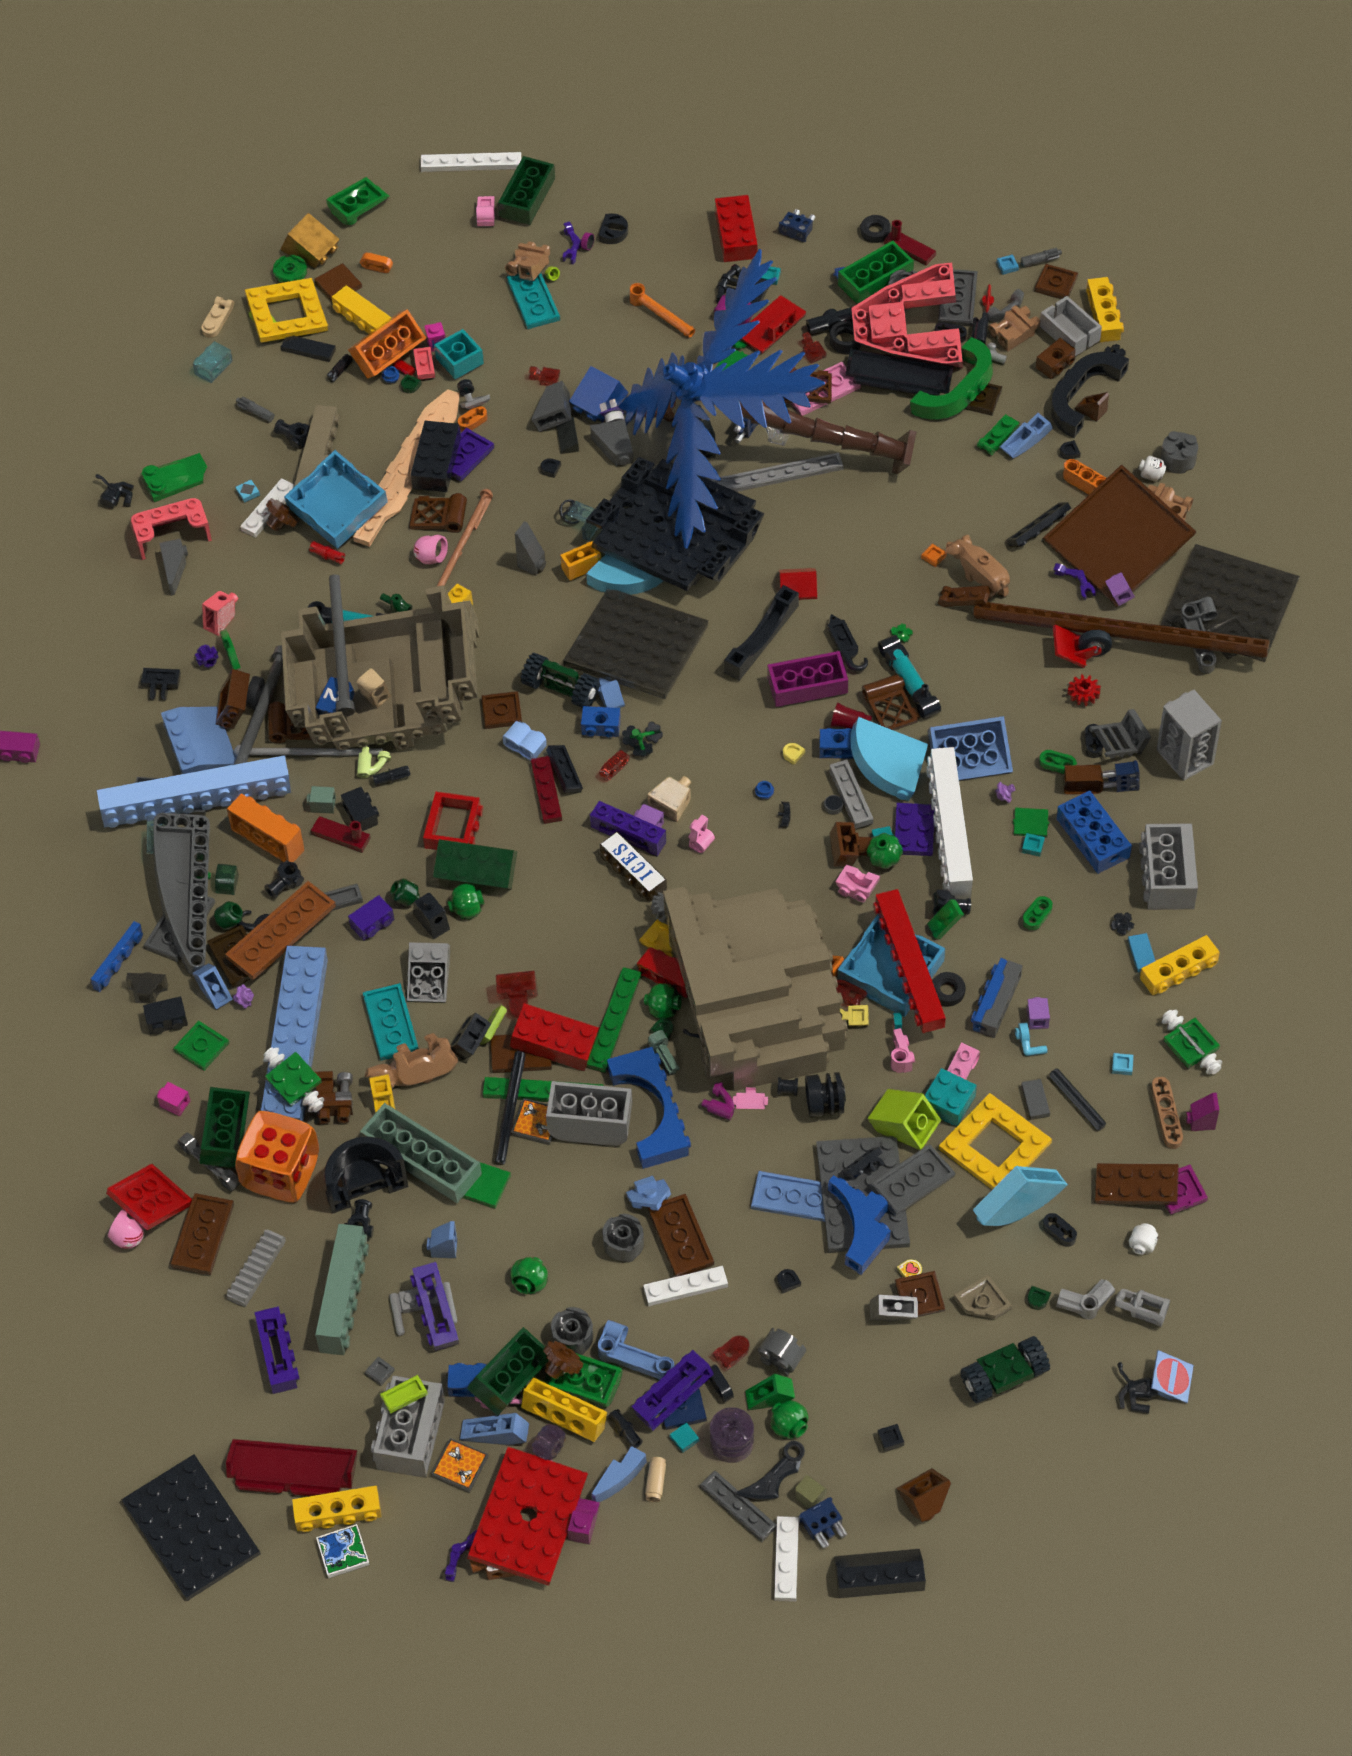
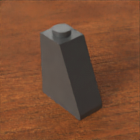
[532,381,571,432]
[590,420,633,466]

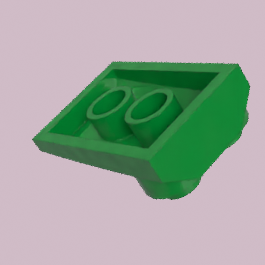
[326,177,389,225]
[140,453,207,503]
[544,1353,623,1409]

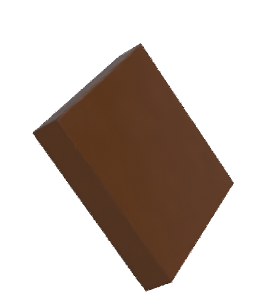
[314,263,362,301]
[1034,264,1078,299]
[481,691,522,729]
[895,1271,945,1317]

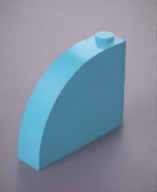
[586,554,663,595]
[850,717,928,801]
[973,1166,1068,1226]

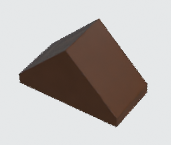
[1075,392,1109,422]

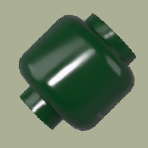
[390,878,420,906]
[214,901,243,930]

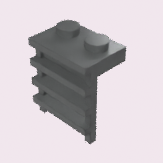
[1089,709,1151,759]

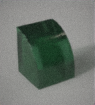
[215,864,239,895]

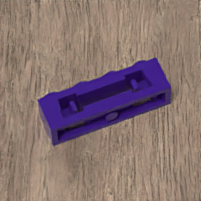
[590,801,666,857]
[410,1262,459,1351]
[254,1306,300,1394]
[632,1350,714,1431]

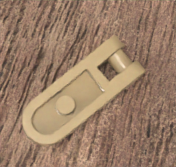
[201,296,234,338]

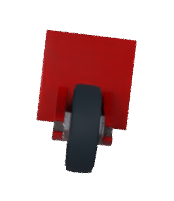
[1053,625,1112,668]

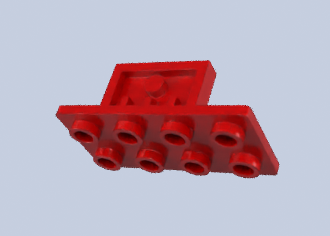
[740,295,806,353]

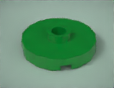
[273,255,307,283]

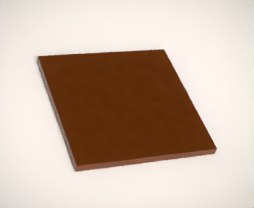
[1043,464,1196,607]

